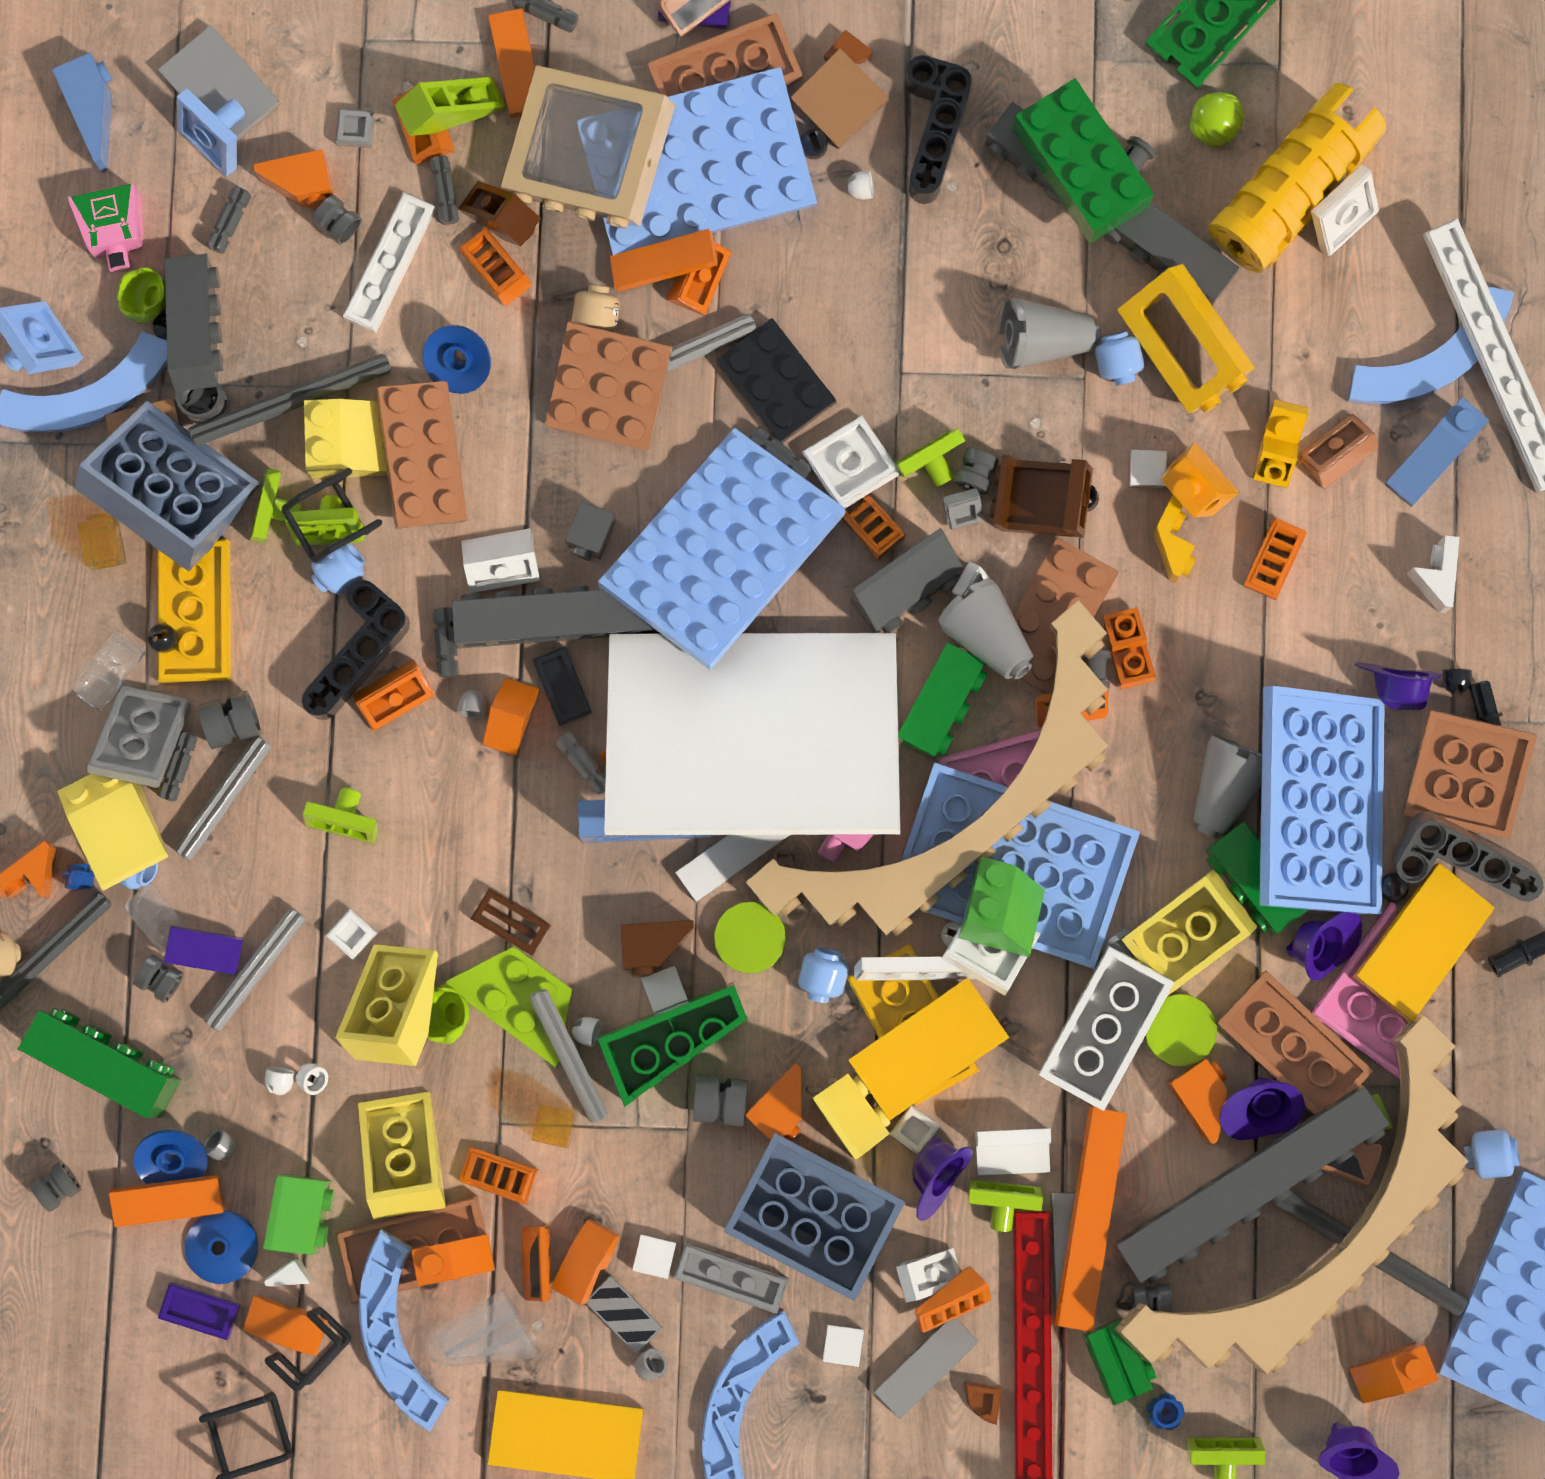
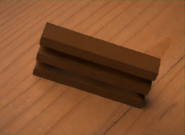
[471,888,551,956]

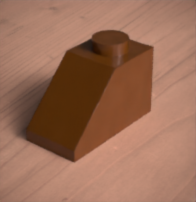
[458,181,541,246]
[620,920,694,976]

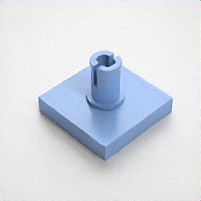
[177,88,245,177]
[0,301,84,374]

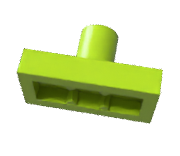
[895,428,966,487]
[249,468,301,544]
[285,495,365,546]
[303,787,379,844]
[967,1179,1043,1232]
[1186,1437,1266,1479]

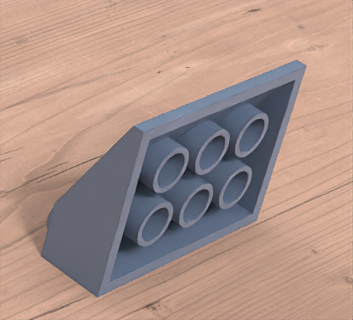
[75,401,260,572]
[724,1133,905,1301]

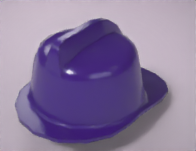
[1355,662,1442,710]
[1286,912,1362,980]
[1219,1078,1305,1140]
[912,1137,973,1221]
[1318,1422,1400,1479]

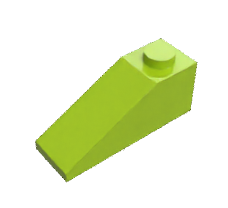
[394,77,507,136]

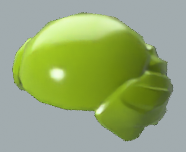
[1189,92,1244,147]
[116,267,166,323]
[427,985,470,1044]

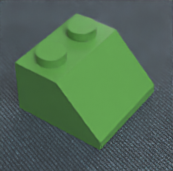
[959,857,1045,957]
[263,1174,335,1255]

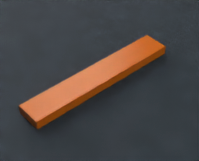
[1054,1107,1127,1332]

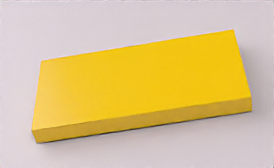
[157,539,231,684]
[1353,863,1495,1022]
[847,944,979,1106]
[848,978,1009,1121]
[488,1389,644,1479]

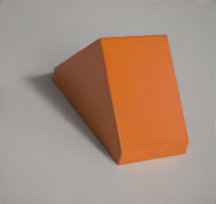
[483,678,540,757]

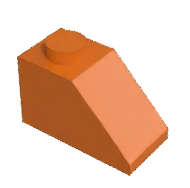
[253,149,335,208]
[1166,1059,1228,1145]
[745,1063,802,1141]
[411,1234,495,1287]
[1349,1342,1439,1404]

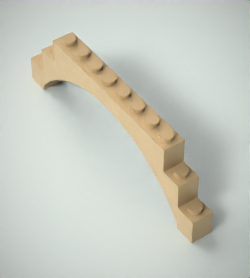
[746,600,1109,937]
[1114,1015,1469,1374]

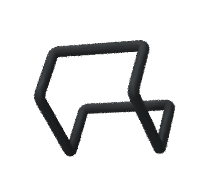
[282,468,382,563]
[264,1307,351,1391]
[199,1392,293,1479]

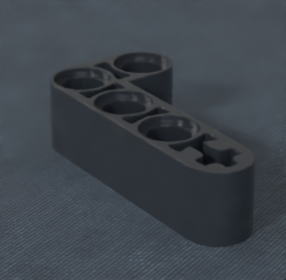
[905,55,972,204]
[302,580,410,720]

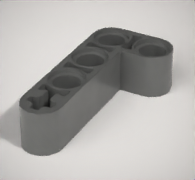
[1392,811,1544,901]

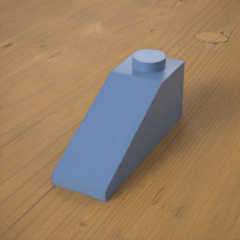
[52,52,112,172]
[1385,397,1489,507]

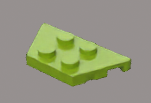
[444,947,573,1068]

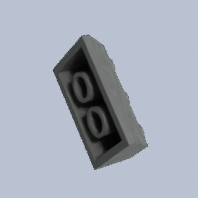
[851,528,964,633]

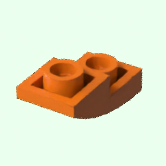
[1103,607,1156,690]
[551,1219,620,1305]
[243,1295,328,1356]

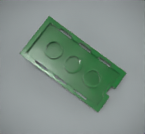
[1145,0,1277,90]

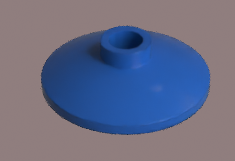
[423,325,491,394]
[133,1130,208,1184]
[185,1210,258,1284]

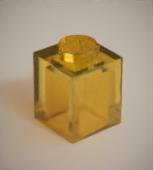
[77,513,127,571]
[531,1104,578,1148]

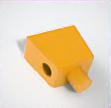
[1161,442,1240,517]

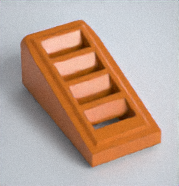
[458,227,532,306]
[842,494,905,561]
[1243,518,1307,600]
[459,1147,539,1205]
[914,1266,991,1333]

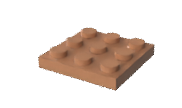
[545,321,673,451]
[1402,709,1537,840]

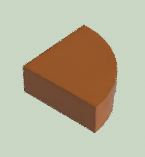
[824,30,873,64]
[964,1382,1001,1425]

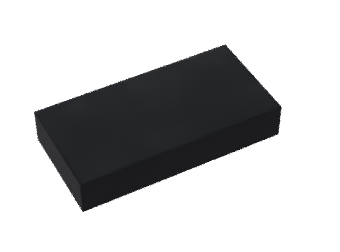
[532,646,592,726]

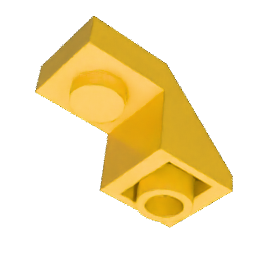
[1253,399,1309,488]
[1153,495,1197,583]

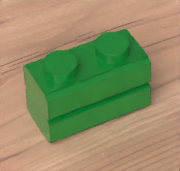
[1082,1318,1156,1406]

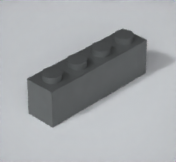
[165,253,223,392]

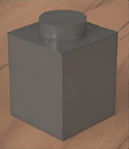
[565,501,616,561]

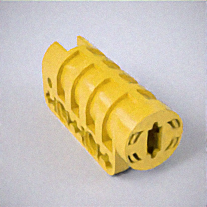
[1208,83,1386,273]

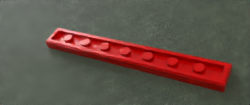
[1013,1211,1053,1479]

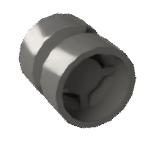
[175,384,230,425]
[198,690,261,750]
[693,1075,748,1127]

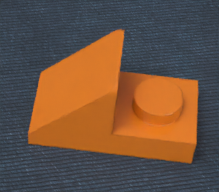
[0,840,57,899]

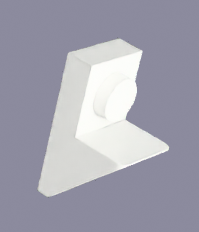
[1407,535,1460,613]
[896,1248,960,1303]

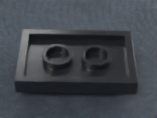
[716,318,837,444]

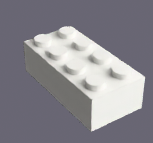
[1039,945,1174,1111]

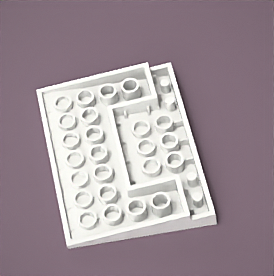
[604,633,900,835]

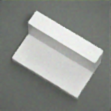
[461,528,540,593]
[975,1128,1051,1175]

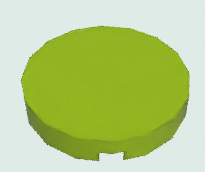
[714,902,786,974]
[1145,994,1217,1067]

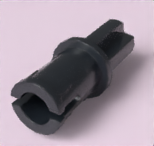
[1469,681,1503,726]
[1488,931,1545,978]

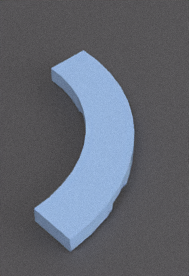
[1347,287,1514,404]
[0,331,167,433]
[359,1228,449,1432]
[702,1310,800,1479]

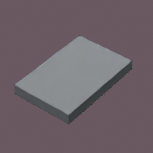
[158,25,281,141]
[87,685,191,788]

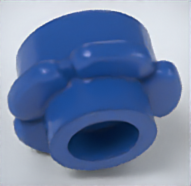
[61,864,95,890]
[1148,1393,1184,1430]

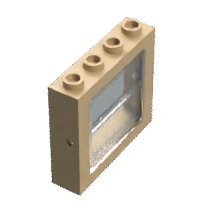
[501,65,676,229]

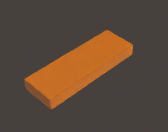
[488,8,535,118]
[610,229,718,292]
[109,1175,225,1227]

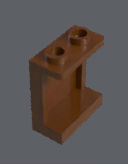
[990,455,1093,538]

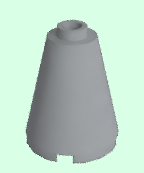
[998,298,1100,369]
[938,579,1033,679]
[1192,734,1262,838]

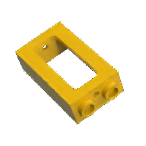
[1117,264,1255,414]

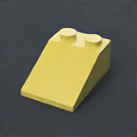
[304,399,387,479]
[57,774,169,891]
[1121,869,1258,996]
[335,945,438,1066]
[812,1074,891,1160]
[358,1091,446,1220]

